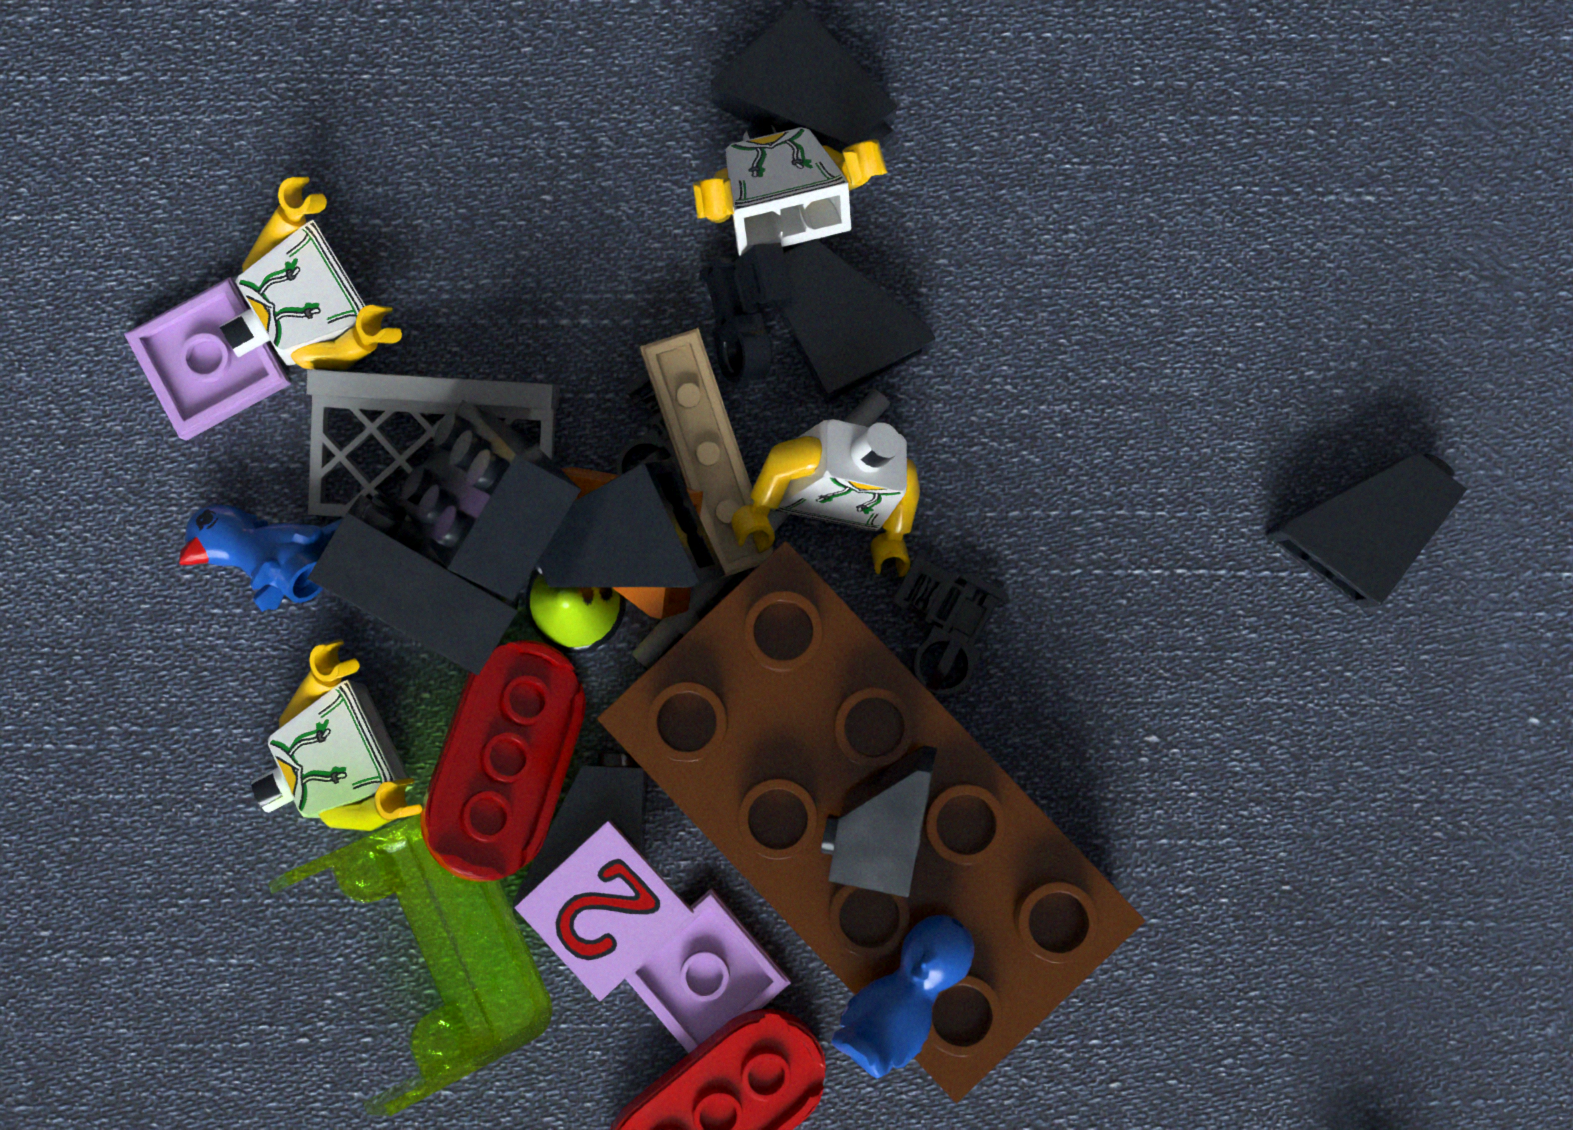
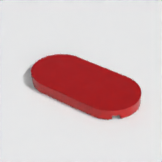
[420,640,586,882]
[610,1009,826,1130]

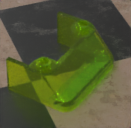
[267,813,552,1116]

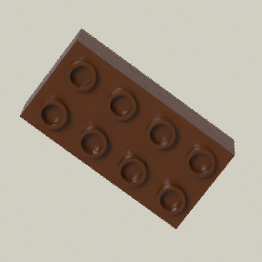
[597,541,1146,1104]

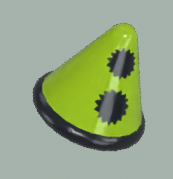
[526,570,626,653]

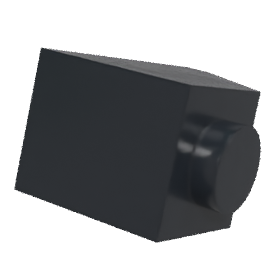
[821,745,937,897]

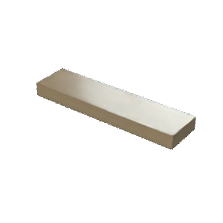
[640,328,774,579]

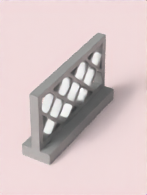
[306,370,560,521]

